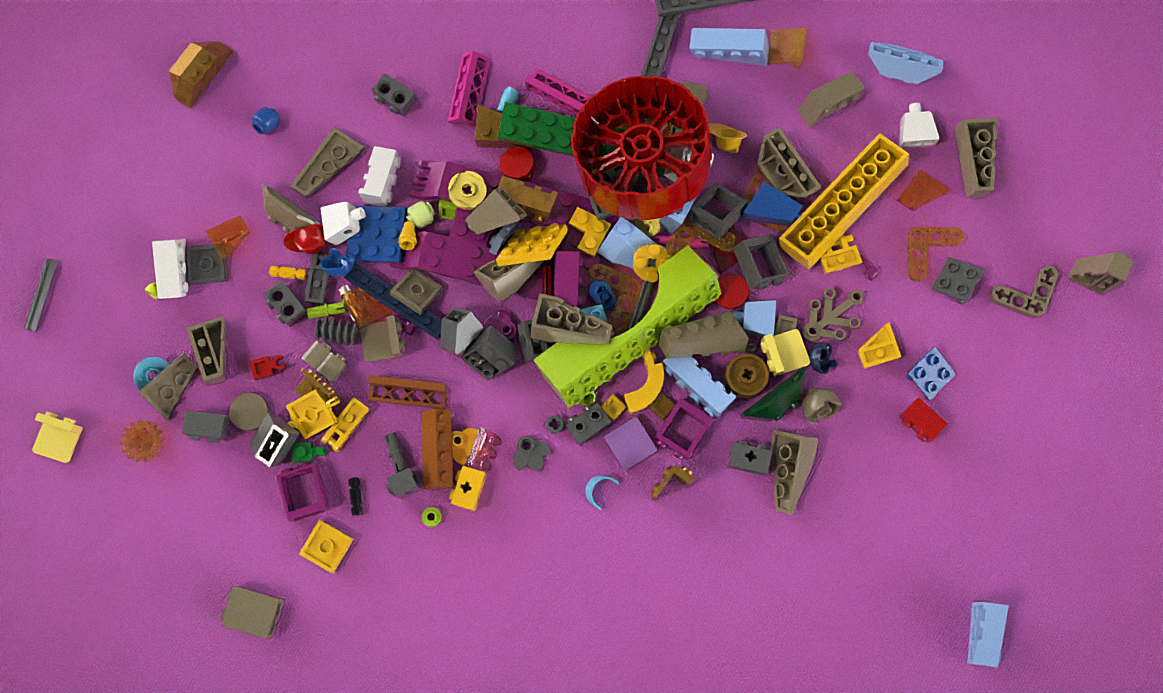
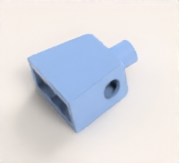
[732,300,776,338]

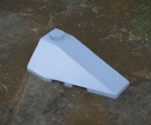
[597,217,671,269]

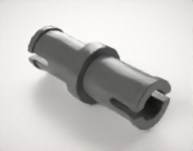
[384,433,407,473]

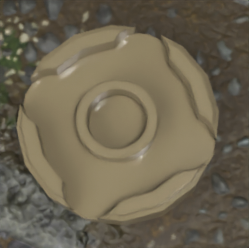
[229,393,269,431]

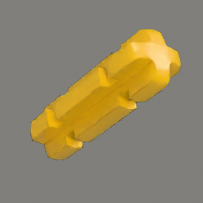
[269,265,307,280]

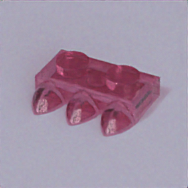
[466,428,502,472]

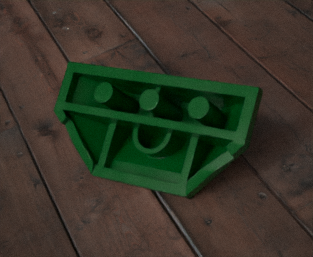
[740,367,806,422]

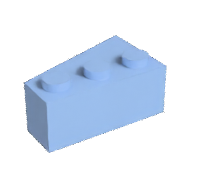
[967,602,1008,667]

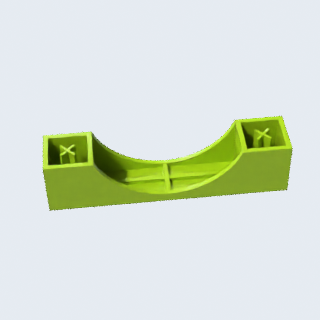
[534,245,722,408]

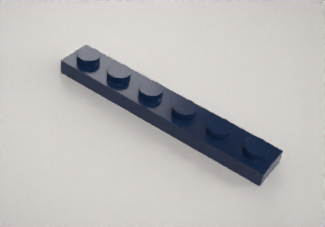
[344,263,442,340]

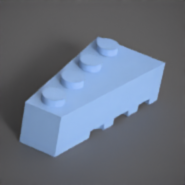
[689,28,770,66]

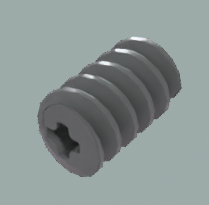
[315,316,358,346]

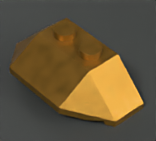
[169,41,234,108]

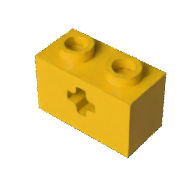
[449,466,487,512]

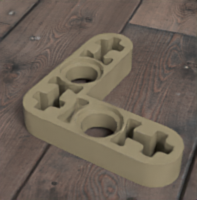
[990,265,1058,318]

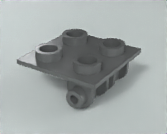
[931,257,984,304]

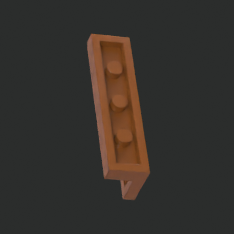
[368,375,448,409]

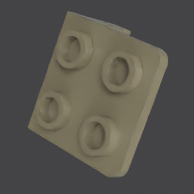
[360,316,405,363]

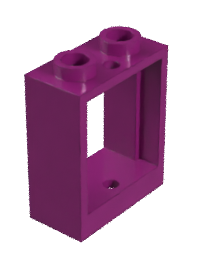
[655,398,713,460]
[276,462,330,522]

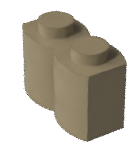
[302,341,348,384]

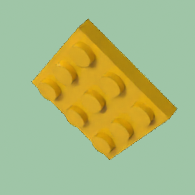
[496,223,568,266]

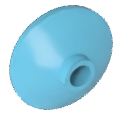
[133,357,169,390]

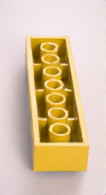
[779,133,910,270]

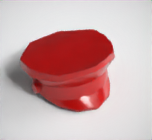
[499,147,534,182]
[715,274,750,309]

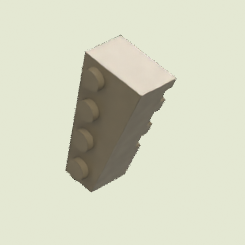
[659,311,749,359]

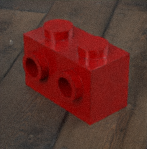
[899,397,948,443]

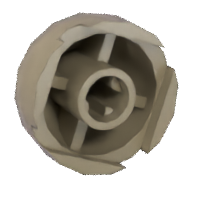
[802,387,842,424]

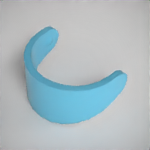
[585,475,619,511]

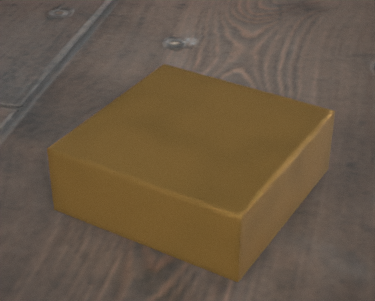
[649,393,675,420]

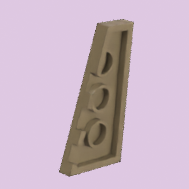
[291,128,365,198]

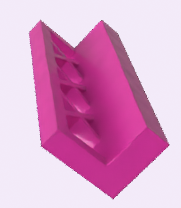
[448,50,490,128]
[525,68,590,115]

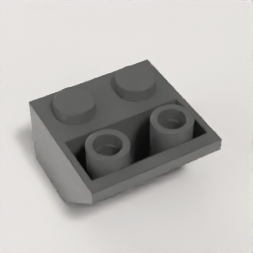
[440,307,484,355]
[461,325,518,380]
[250,411,300,467]

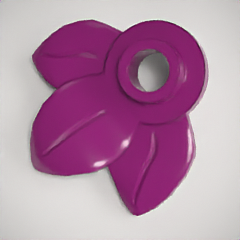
[482,310,517,340]

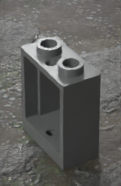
[688,183,747,240]
[733,234,789,290]

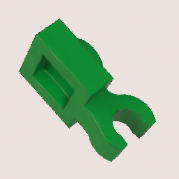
[292,442,326,463]

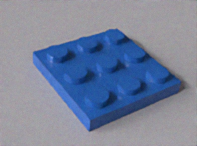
[346,206,407,263]

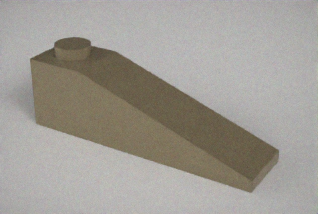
[770,430,818,515]

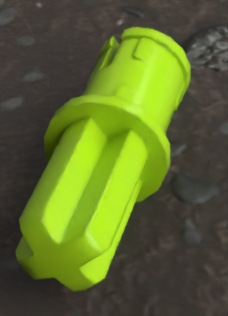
[307,301,346,319]

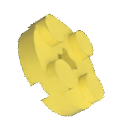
[448,171,487,210]

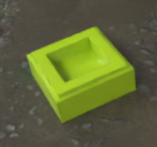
[439,200,457,220]

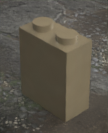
[221,586,284,639]

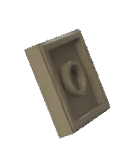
[390,270,443,315]

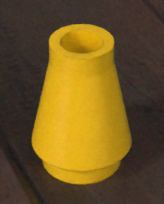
[398,221,417,250]

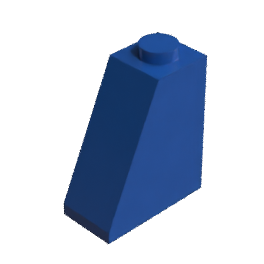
[742,182,803,227]

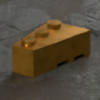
[475,105,532,149]

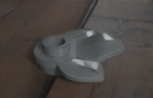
[513,436,551,472]

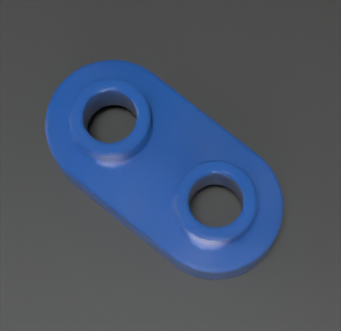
[589,279,617,312]

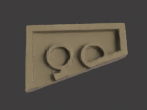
[139,353,197,420]

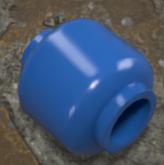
[252,107,280,135]

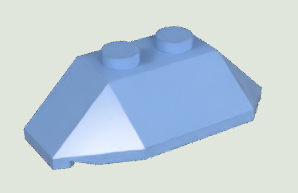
[868,42,943,84]

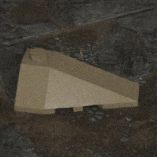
[474,260,544,302]
[531,294,612,344]

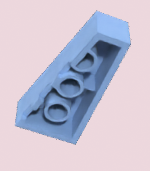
[662,357,736,419]

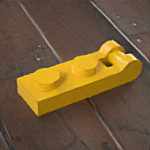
[321,397,370,453]

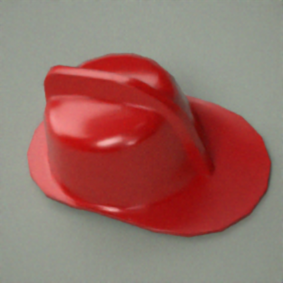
[283,224,326,254]

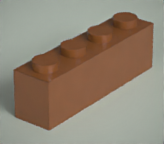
[421,409,453,490]

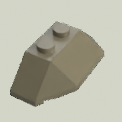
[757,127,822,198]
[261,183,322,233]

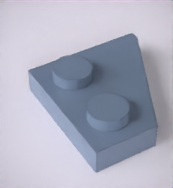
[489,221,519,255]

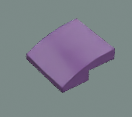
[603,416,658,471]

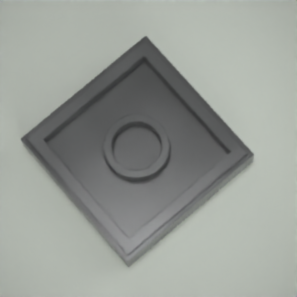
[187,244,227,285]

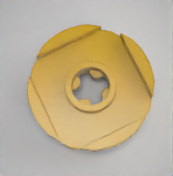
[633,243,670,282]

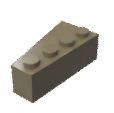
[954,118,998,199]

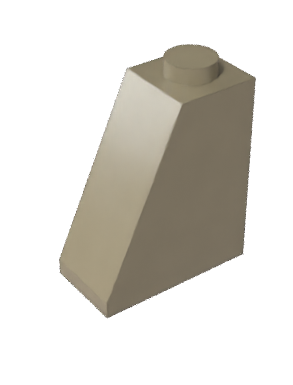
[465,187,527,234]

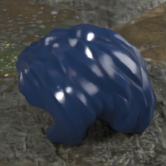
[808,342,838,374]

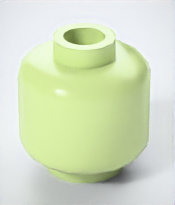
[406,201,435,229]

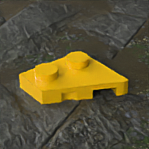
[857,323,901,369]

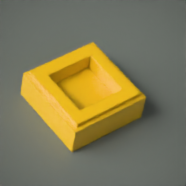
[601,394,627,421]

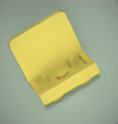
[760,329,810,377]
[32,411,83,463]

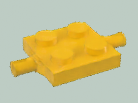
[286,388,340,439]

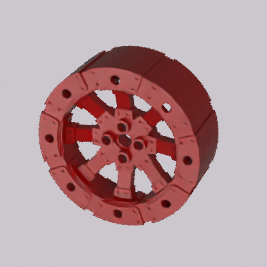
[571,75,712,220]

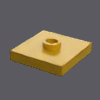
[299,519,354,574]

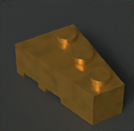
[498,176,558,223]

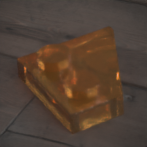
[897,169,949,211]
[206,215,249,263]
[341,287,392,329]

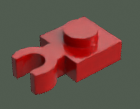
[249,355,287,381]

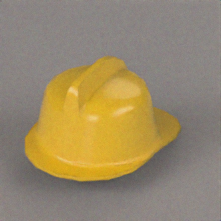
[709,123,747,154]

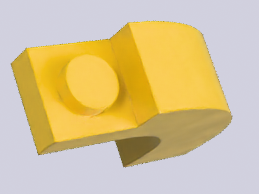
[624,348,664,416]

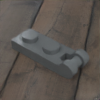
[304,252,331,305]

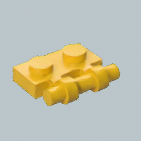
[820,234,862,275]

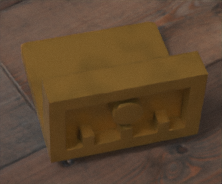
[294,368,339,402]

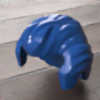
[320,248,355,277]

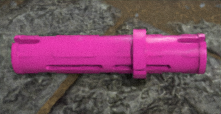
[652,235,709,249]

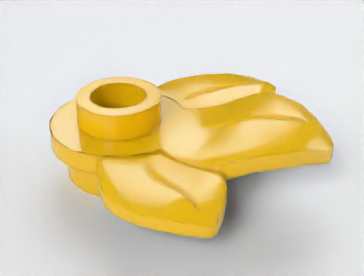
[452,428,483,465]

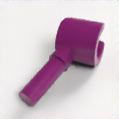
[860,255,877,281]
[393,314,415,336]

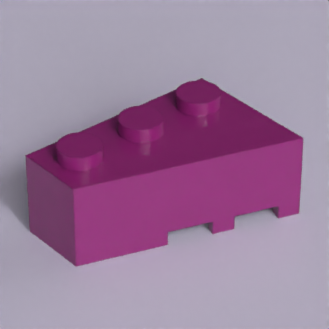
[553,249,583,307]

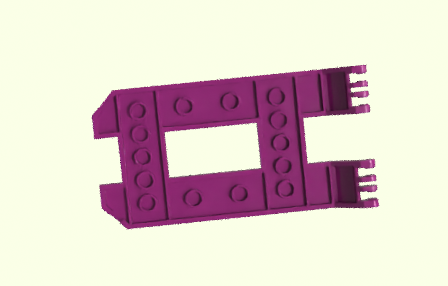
[390,160,620,310]

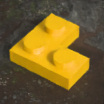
[568,207,611,258]

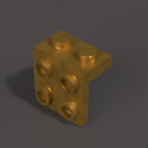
[650,464,695,501]

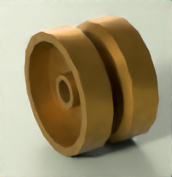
[723,353,769,400]

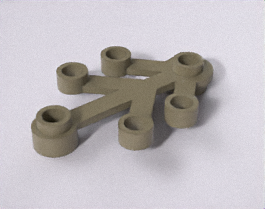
[802,288,864,342]

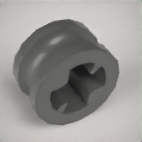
[546,416,563,434]

